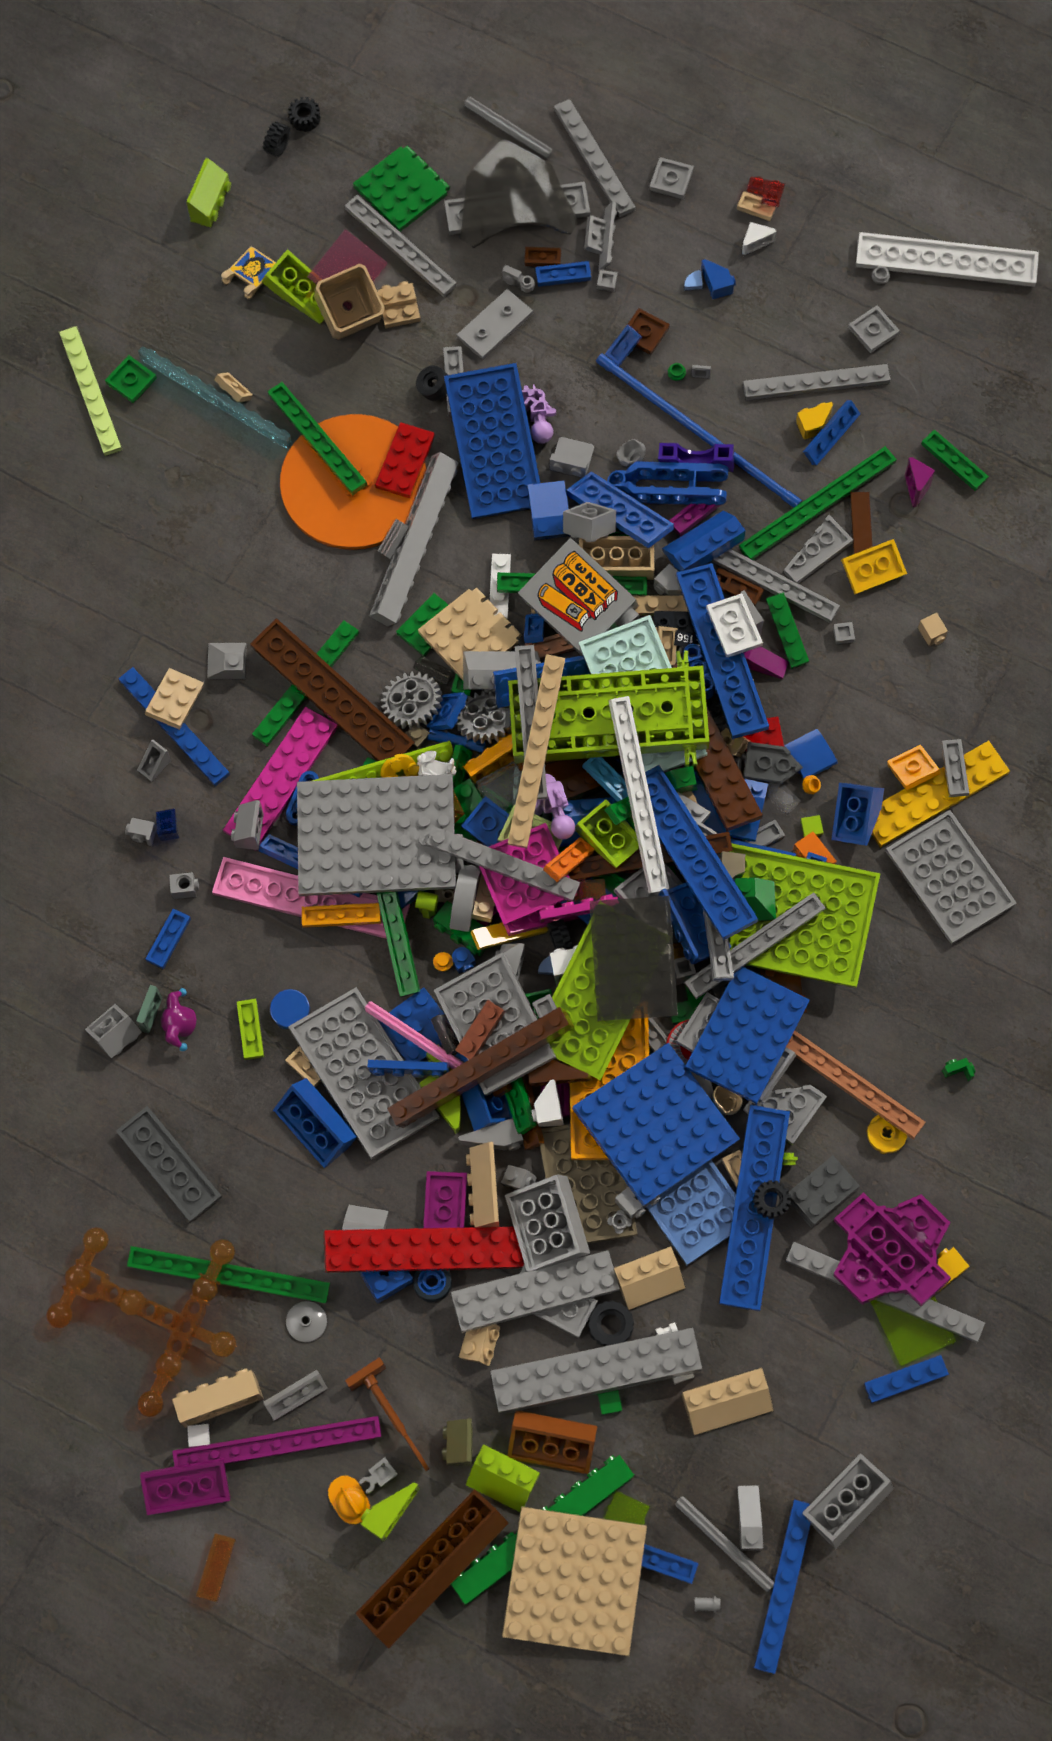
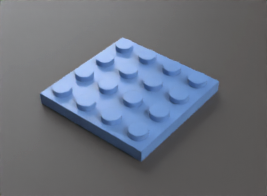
[646,1160,736,1266]

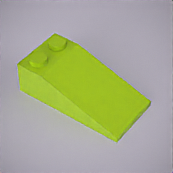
[261,249,324,324]

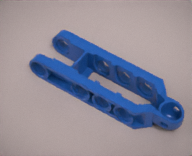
[607,461,729,505]

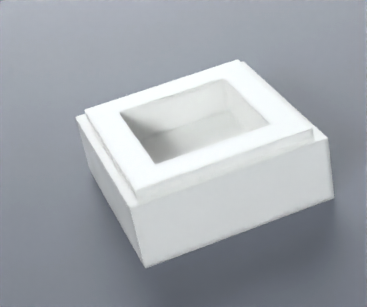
[187,1424,210,1448]

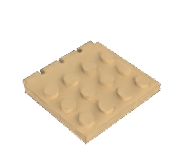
[418,588,522,680]

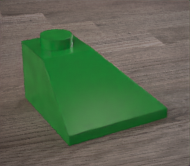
[735,877,776,921]

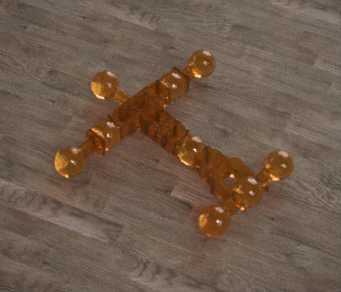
[46,1227,236,1417]

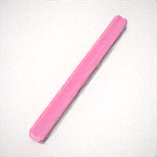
[365,1001,463,1069]

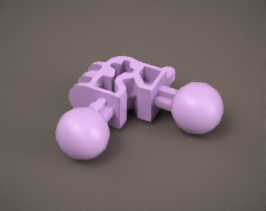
[522,385,556,444]
[534,774,575,840]

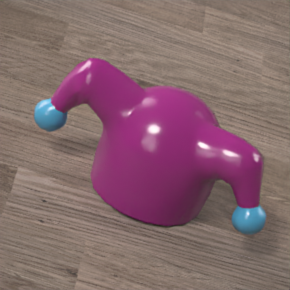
[160,988,197,1051]

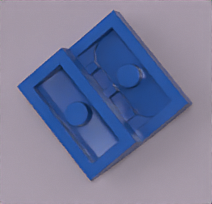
[784,729,837,779]

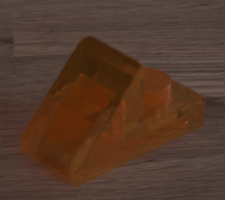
[567,878,606,902]

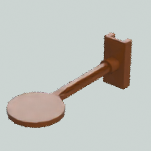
[345,1357,429,1471]

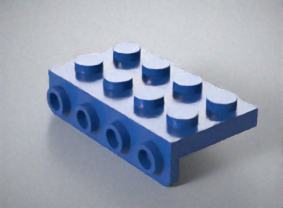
[658,882,731,965]

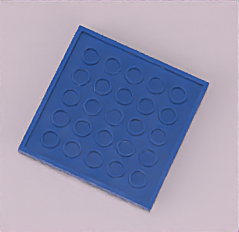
[572,1043,740,1207]

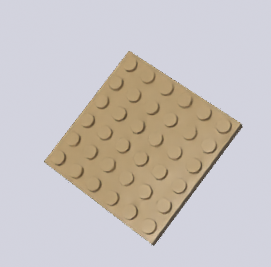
[502,1507,647,1656]

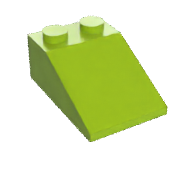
[575,799,639,868]
[360,1482,420,1542]

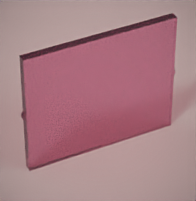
[307,229,388,311]

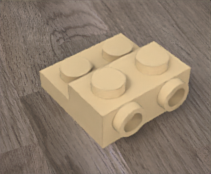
[377,281,421,328]

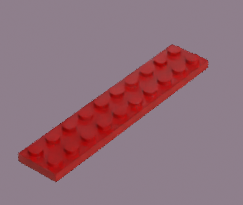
[323,1227,524,1273]

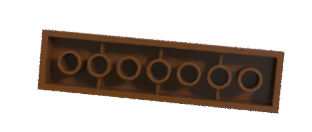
[355,1489,508,1649]

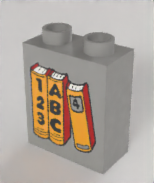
[518,538,640,656]

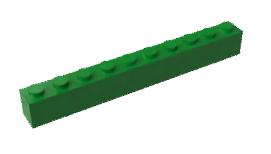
[451,1455,635,1605]

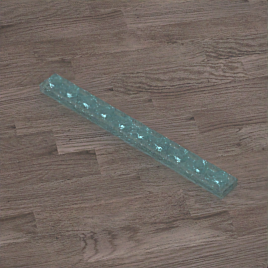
[138,346,292,450]

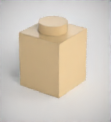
[918,613,948,646]

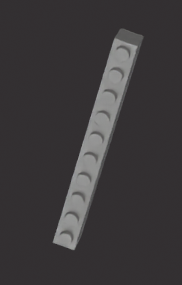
[369,452,458,627]

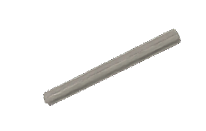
[465,97,552,158]
[675,1497,774,1591]

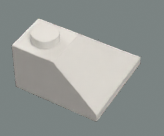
[531,1079,564,1126]

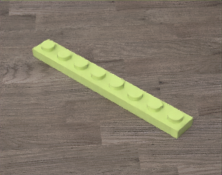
[59,326,122,456]

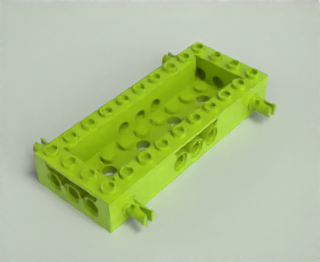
[508,650,709,767]

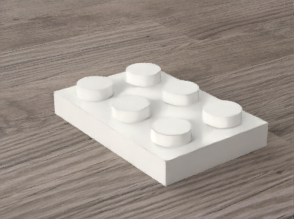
[706,594,763,658]

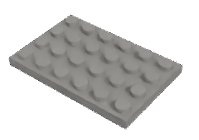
[885,810,1017,945]
[434,952,557,1096]

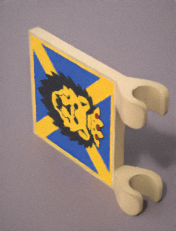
[221,246,276,299]

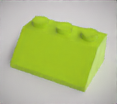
[186,158,231,227]
[465,1444,540,1512]

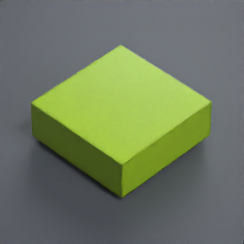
[800,815,824,837]

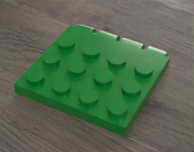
[353,146,450,232]

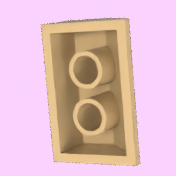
[614,1247,685,1310]

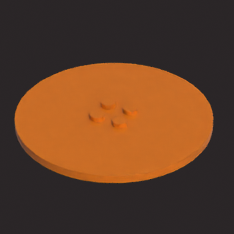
[280,414,426,550]

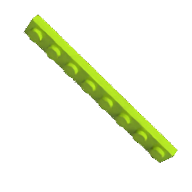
[312,741,453,781]

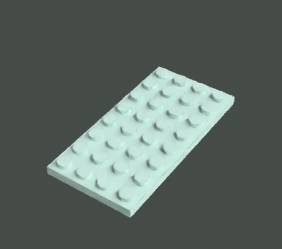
[579,615,707,772]

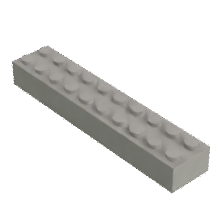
[491,1328,702,1415]

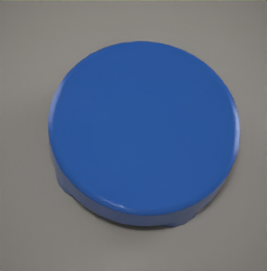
[270,989,310,1029]

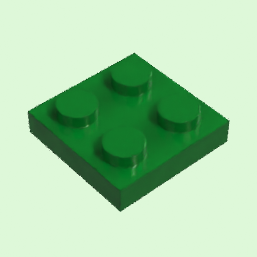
[105,355,157,403]

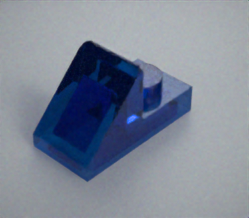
[156,808,180,841]

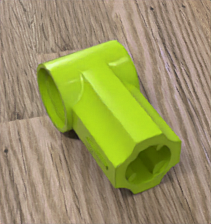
[415,890,439,919]

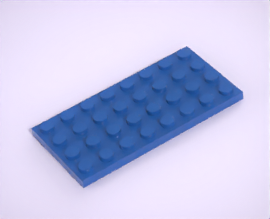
[444,363,540,519]

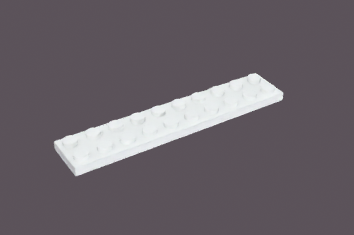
[856,232,1039,287]

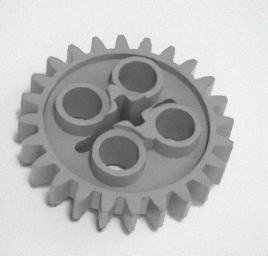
[381,671,443,729]
[456,691,511,744]

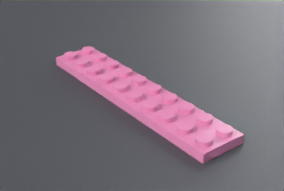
[212,857,410,939]

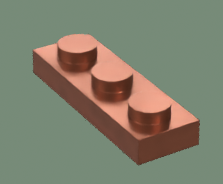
[455,1000,506,1060]

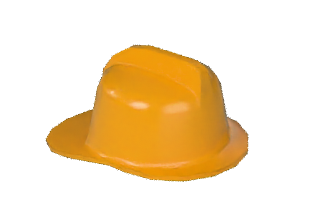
[328,1476,370,1524]

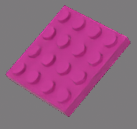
[479,823,577,926]

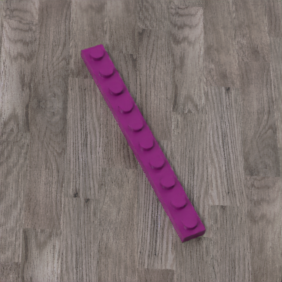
[172,1416,382,1467]

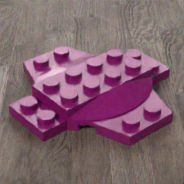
[833,1192,951,1307]

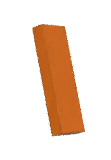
[543,837,595,883]

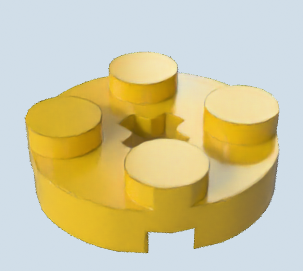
[380,754,419,778]
[867,1115,907,1154]

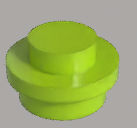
[782,1152,798,1165]

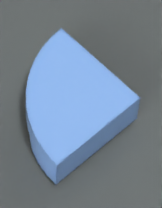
[684,270,703,290]
[538,956,554,975]

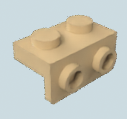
[459,1324,500,1366]

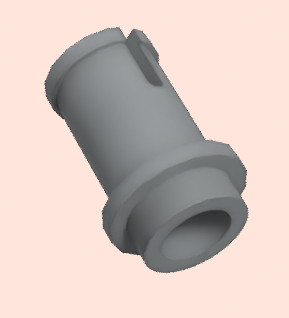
[695,1596,720,1614]

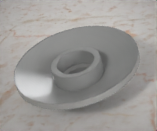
[286,1301,327,1342]

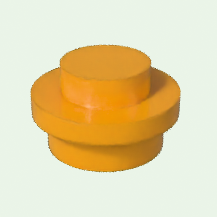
[802,775,821,794]
[433,952,453,972]

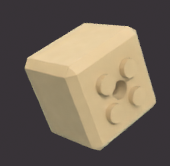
[314,264,385,340]

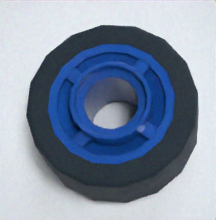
[413,1270,452,1303]

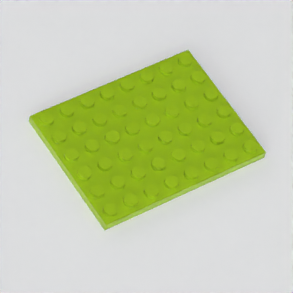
[728,843,880,988]

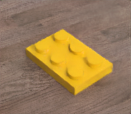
[841,539,907,595]

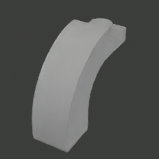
[450,865,481,932]

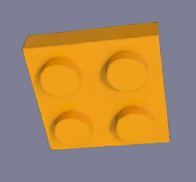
[887,744,940,791]

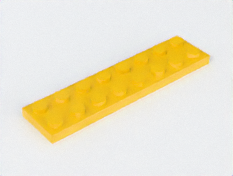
[871,741,1010,848]

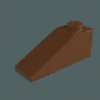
[529,1060,593,1087]

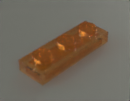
[196,1533,236,1602]

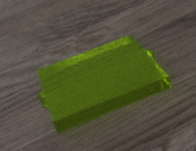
[604,1491,650,1525]

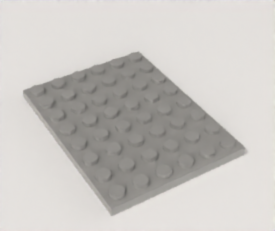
[297,774,456,896]

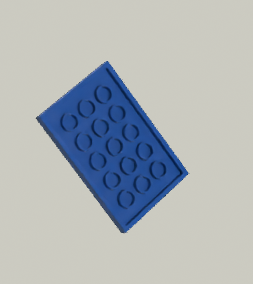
[685,967,810,1104]

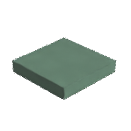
[136,985,163,1033]

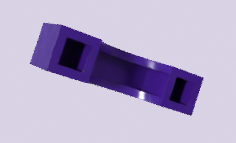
[658,443,734,472]

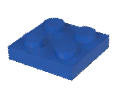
[427,692,468,730]

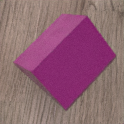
[904,457,935,507]

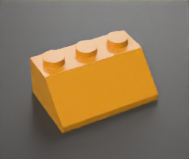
[463,734,515,790]

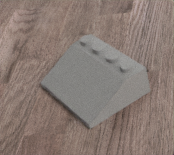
[505,1175,590,1272]

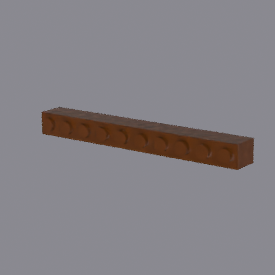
[387,1007,575,1128]

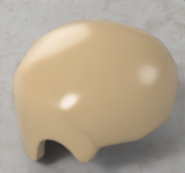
[712,1086,743,1115]

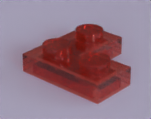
[747,177,785,208]

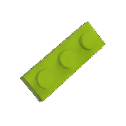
[237,999,264,1060]

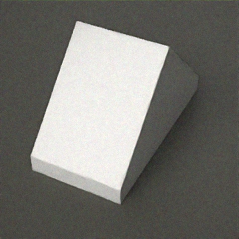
[742,222,776,255]

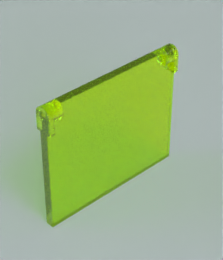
[870,1296,956,1366]

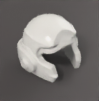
[417,751,456,776]

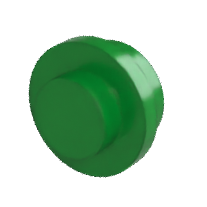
[668,363,686,381]

